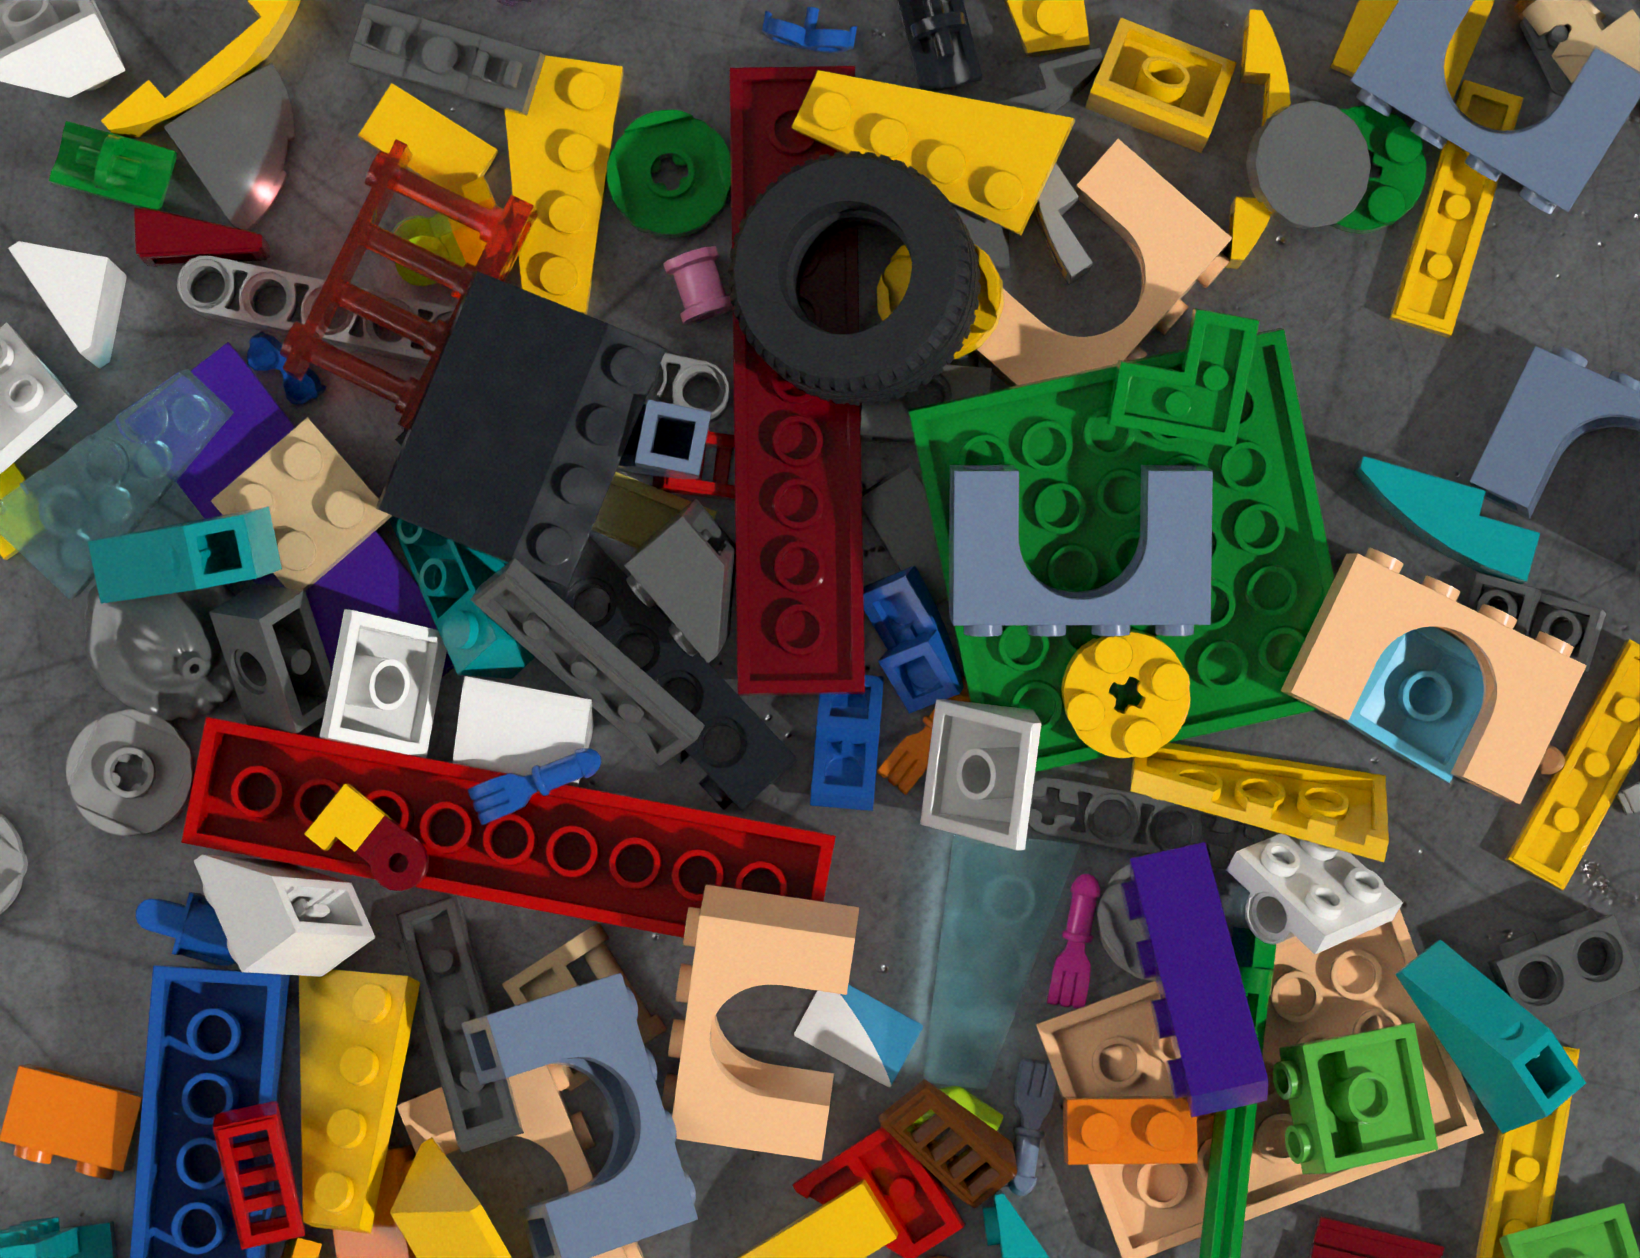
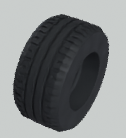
[728,151,981,406]

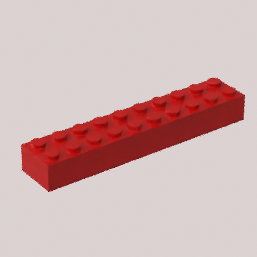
[181,717,836,938]

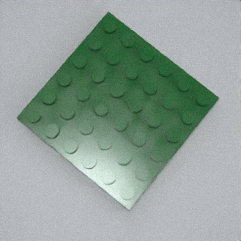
[907,328,1334,772]

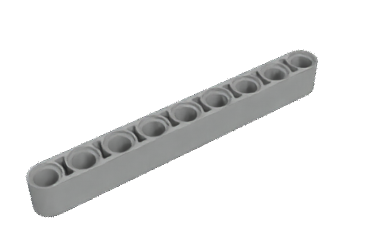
[177,256,730,423]

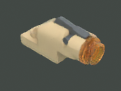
[1513,0,1640,95]

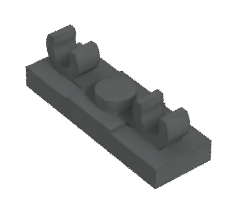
[347,2,545,116]

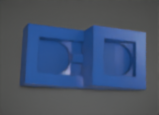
[863,565,964,714]
[810,675,884,811]

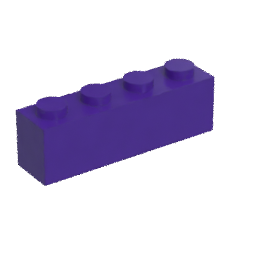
[1121,842,1268,1118]

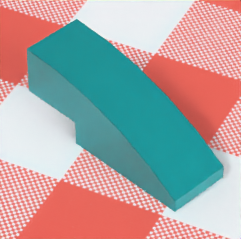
[1353,456,1540,584]

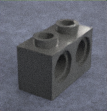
[1488,908,1640,1026]

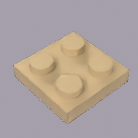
[211,417,392,591]

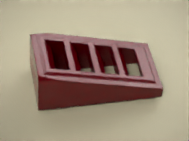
[134,207,270,266]

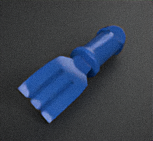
[467,748,602,825]

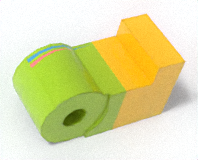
[389,176,515,286]

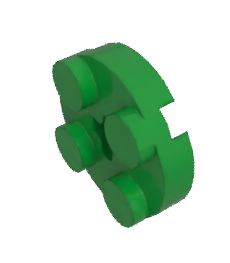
[1330,106,1426,234]
[607,110,731,238]

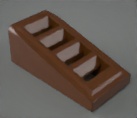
[879,1079,1017,1208]

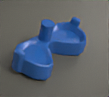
[247,331,326,404]

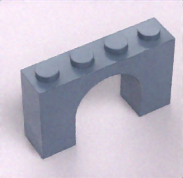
[1350,0,1640,215]
[1469,345,1640,519]
[949,465,1213,637]
[461,973,698,1258]

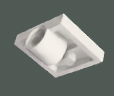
[0,322,78,474]
[1226,833,1403,954]

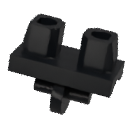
[897,0,982,92]

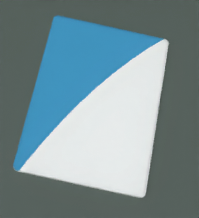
[794,984,923,1087]

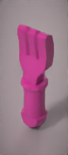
[1047,874,1100,1009]

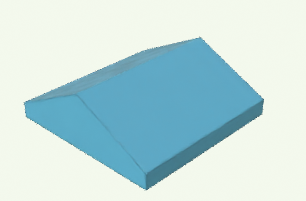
[1343,626,1484,783]

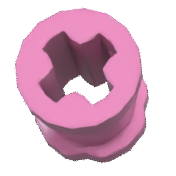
[663,246,733,324]

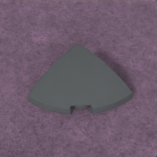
[164,63,295,231]

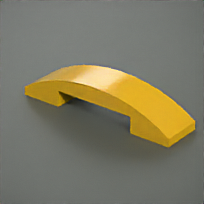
[101,0,301,139]
[1226,9,1291,269]

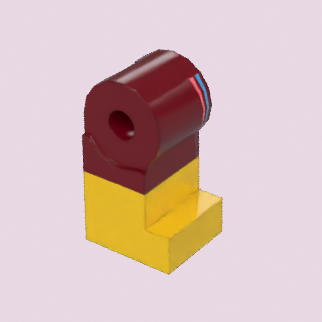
[304,784,429,891]

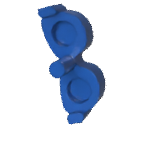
[762,7,857,53]

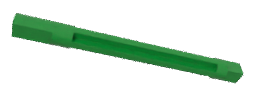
[1199,927,1276,1258]

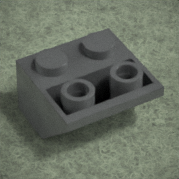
[624,498,736,663]

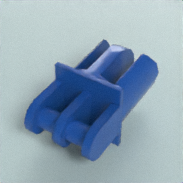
[135,892,236,966]

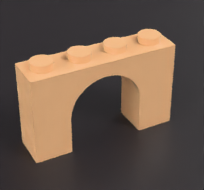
[970,138,1232,387]
[1281,548,1587,804]
[662,885,859,1161]
[397,1064,644,1258]

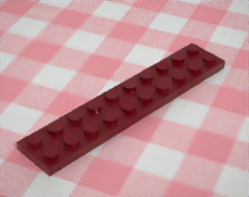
[730,66,865,696]

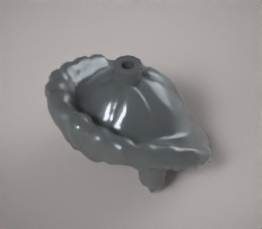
[84,584,236,721]

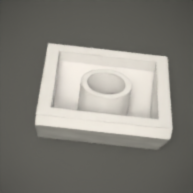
[8,241,127,369]
[320,609,447,758]
[452,676,594,787]
[920,699,1041,850]

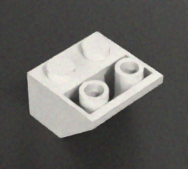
[194,854,375,977]

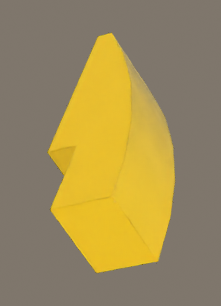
[736,1179,898,1258]

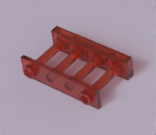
[280,139,538,433]

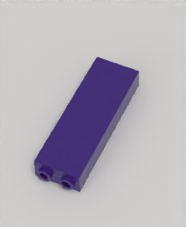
[127,342,454,677]

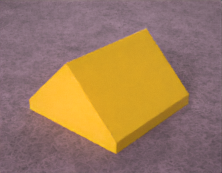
[1085,17,1237,153]
[390,1137,512,1258]

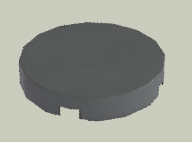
[1246,101,1371,230]

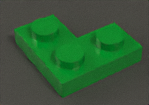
[1106,308,1260,447]

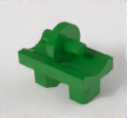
[48,121,178,211]

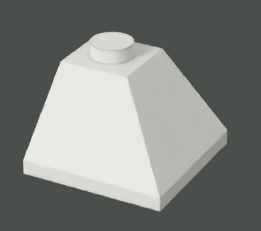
[0,0,126,98]

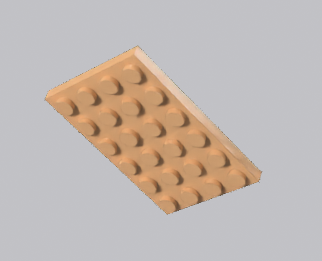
[1035,908,1483,1258]

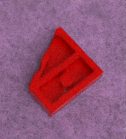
[792,1126,966,1258]

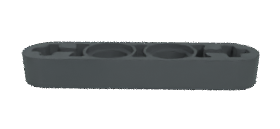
[1028,778,1265,870]

